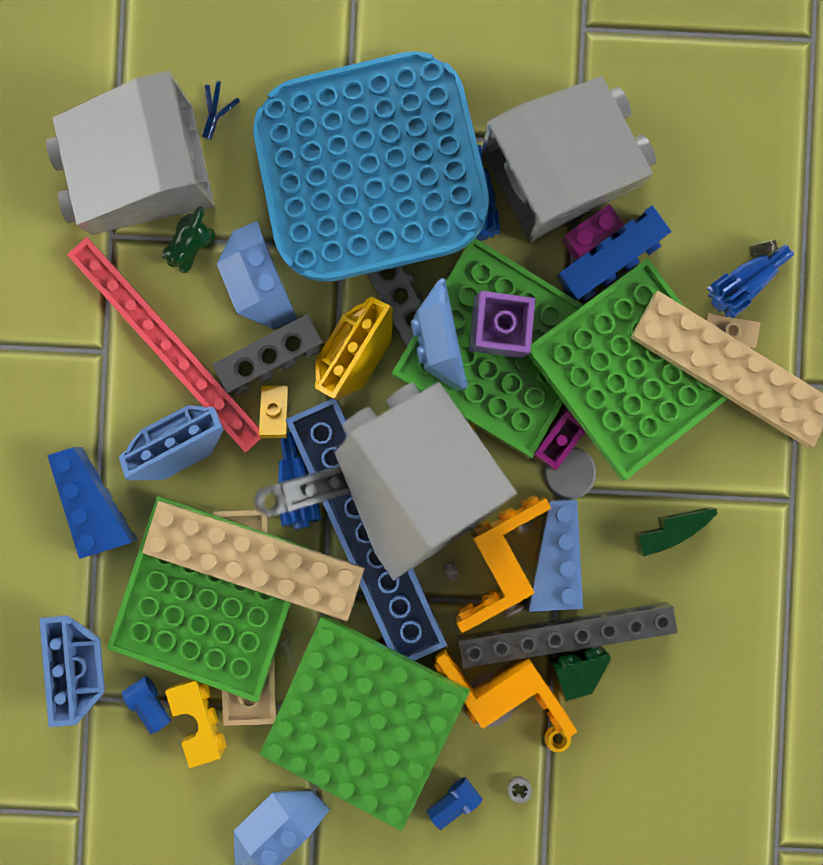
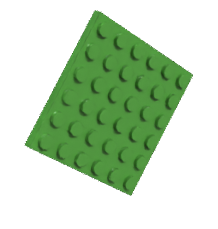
[391,238,584,459]
[528,258,728,481]
[107,496,310,703]
[260,615,470,831]

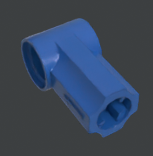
[122,676,172,734]
[426,777,483,830]

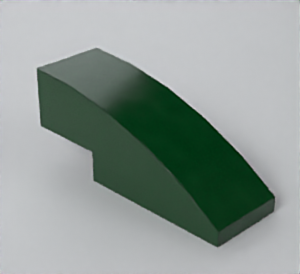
[634,507,718,556]

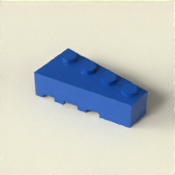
[556,205,672,302]
[47,447,138,559]

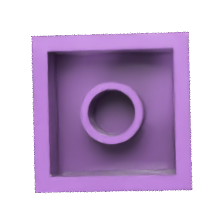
[469,291,535,358]

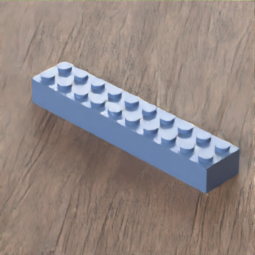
[286,398,447,661]

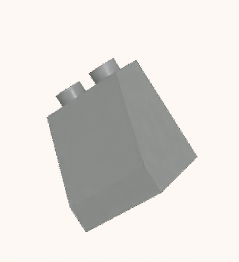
[46,71,215,235]
[482,76,656,244]
[335,382,517,581]

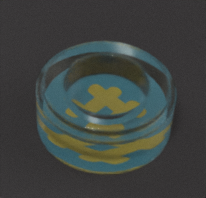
[749,239,778,257]

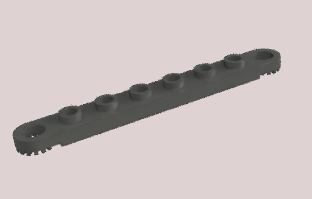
[254,465,351,516]

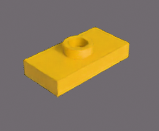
[259,385,289,438]

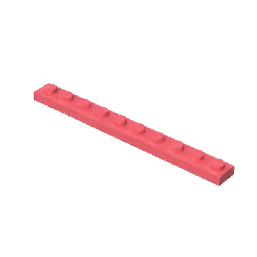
[67,237,263,453]

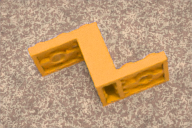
[455,495,551,633]
[434,647,578,738]

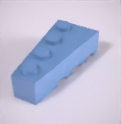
[526,499,583,612]

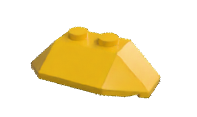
[315,297,393,401]

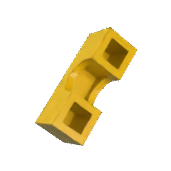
[165,679,226,768]

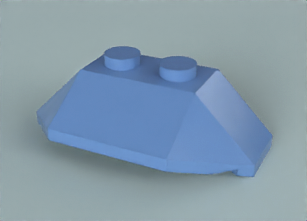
[217,221,297,330]
[411,278,468,391]
[119,405,224,480]
[39,615,105,727]
[234,789,330,865]

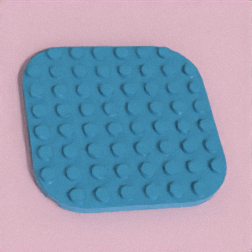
[253,51,489,282]

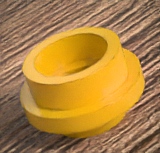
[544,725,571,752]

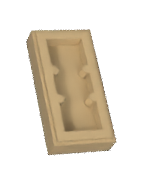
[705,313,761,349]

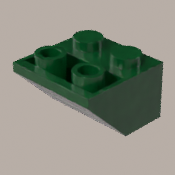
[550,646,611,702]

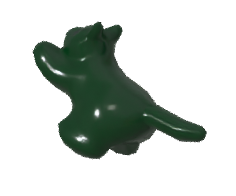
[161,206,215,273]

